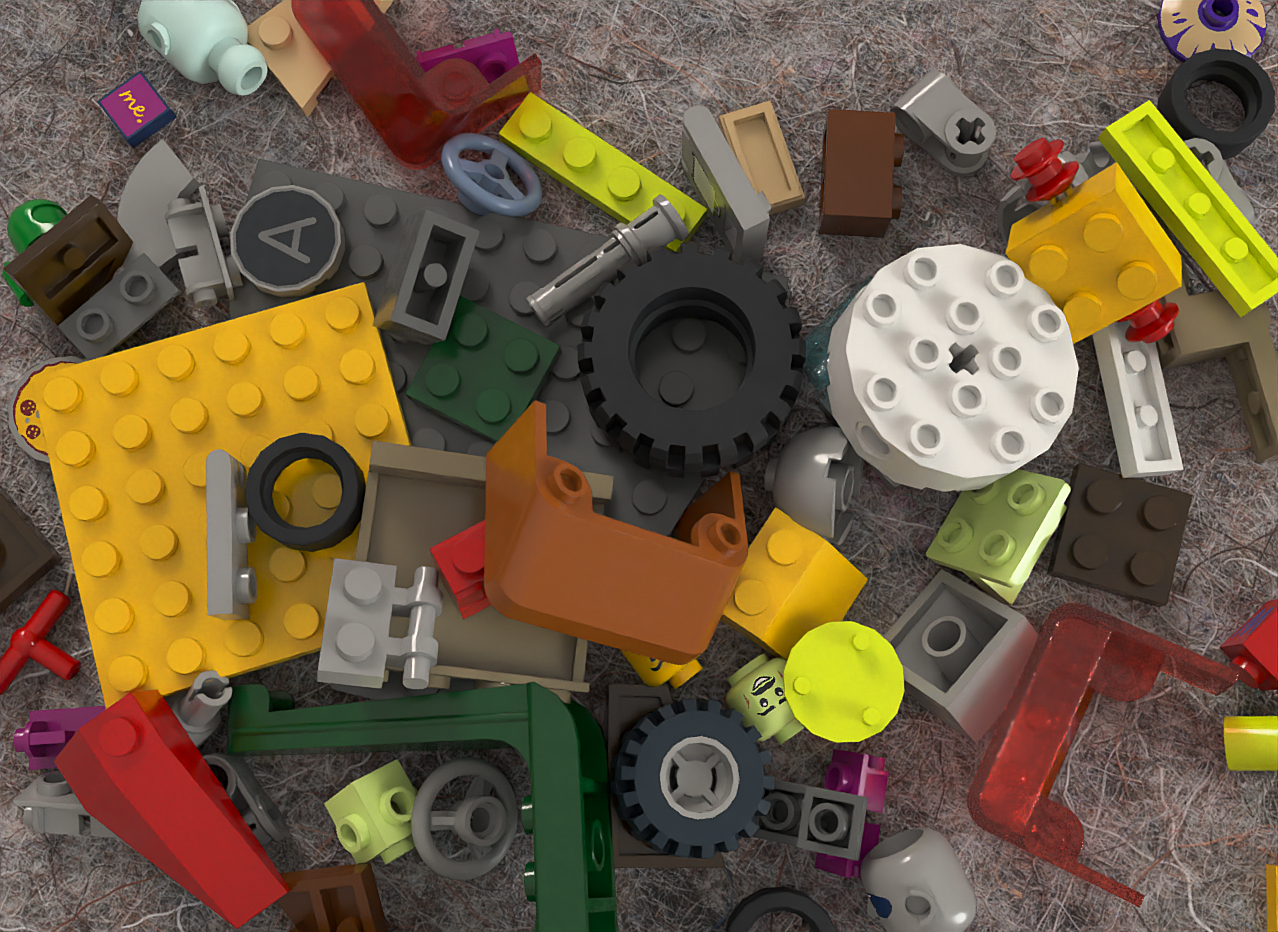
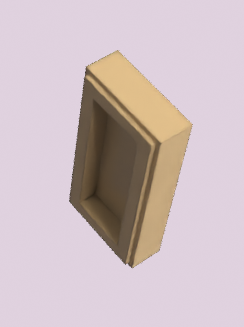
[719,100,805,215]

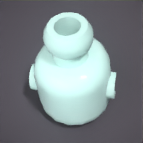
[137,0,268,96]

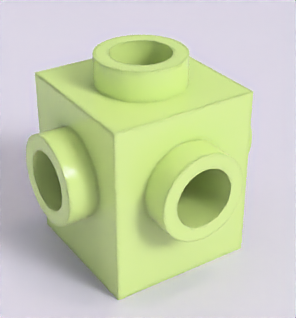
[324,759,418,865]

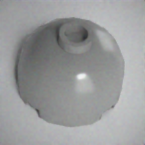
[764,427,864,545]

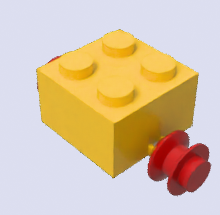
[1005,138,1182,344]

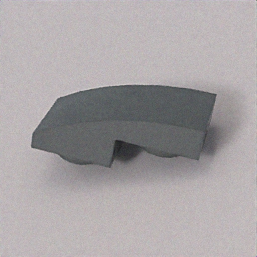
[752,779,868,860]

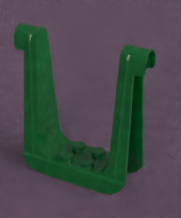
[227,682,618,932]

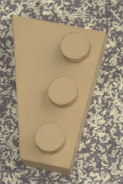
[247,0,394,118]

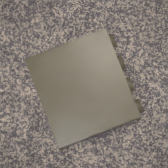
[355,440,614,704]

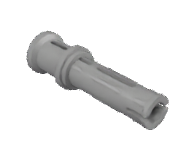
[525,194,689,328]

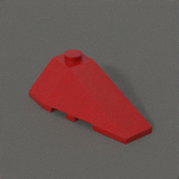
[54,689,291,929]

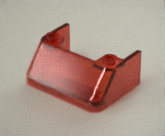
[291,0,542,169]
[967,603,1240,908]

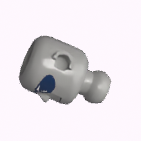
[860,827,977,932]

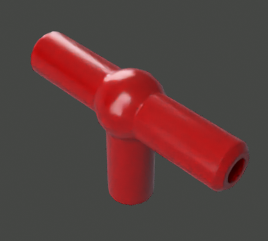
[0,589,81,695]

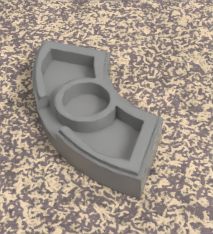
[117,139,200,274]

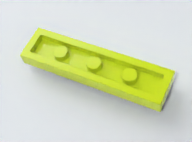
[498,92,707,253]
[1097,100,1278,318]

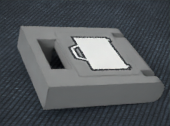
[682,105,772,265]

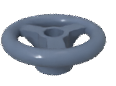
[441,133,542,217]

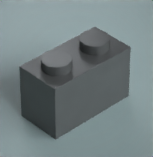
[373,209,480,345]

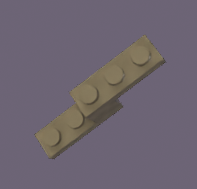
[1139,193,1278,464]

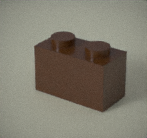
[818,109,904,238]

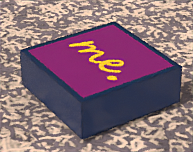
[97,70,177,148]

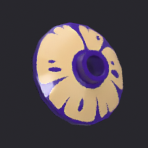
[1157,0,1267,63]

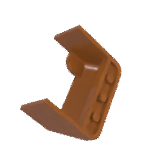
[484,400,748,665]

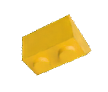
[720,507,868,660]

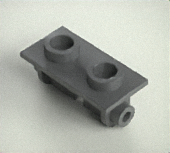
[57,253,181,361]

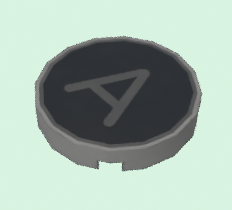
[230,185,345,298]

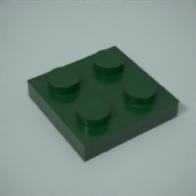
[405,296,562,444]

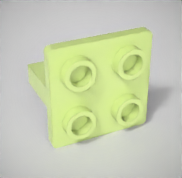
[926,469,1071,605]

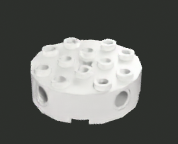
[827,244,1079,492]

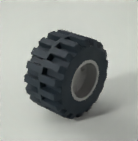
[609,698,774,859]

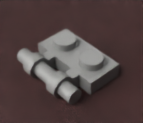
[316,558,443,689]

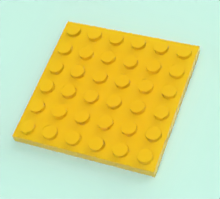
[30,282,412,709]

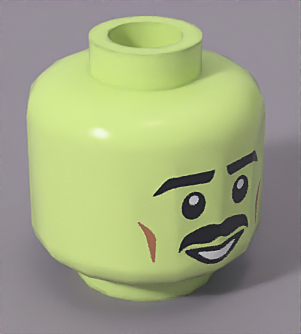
[725,653,805,745]

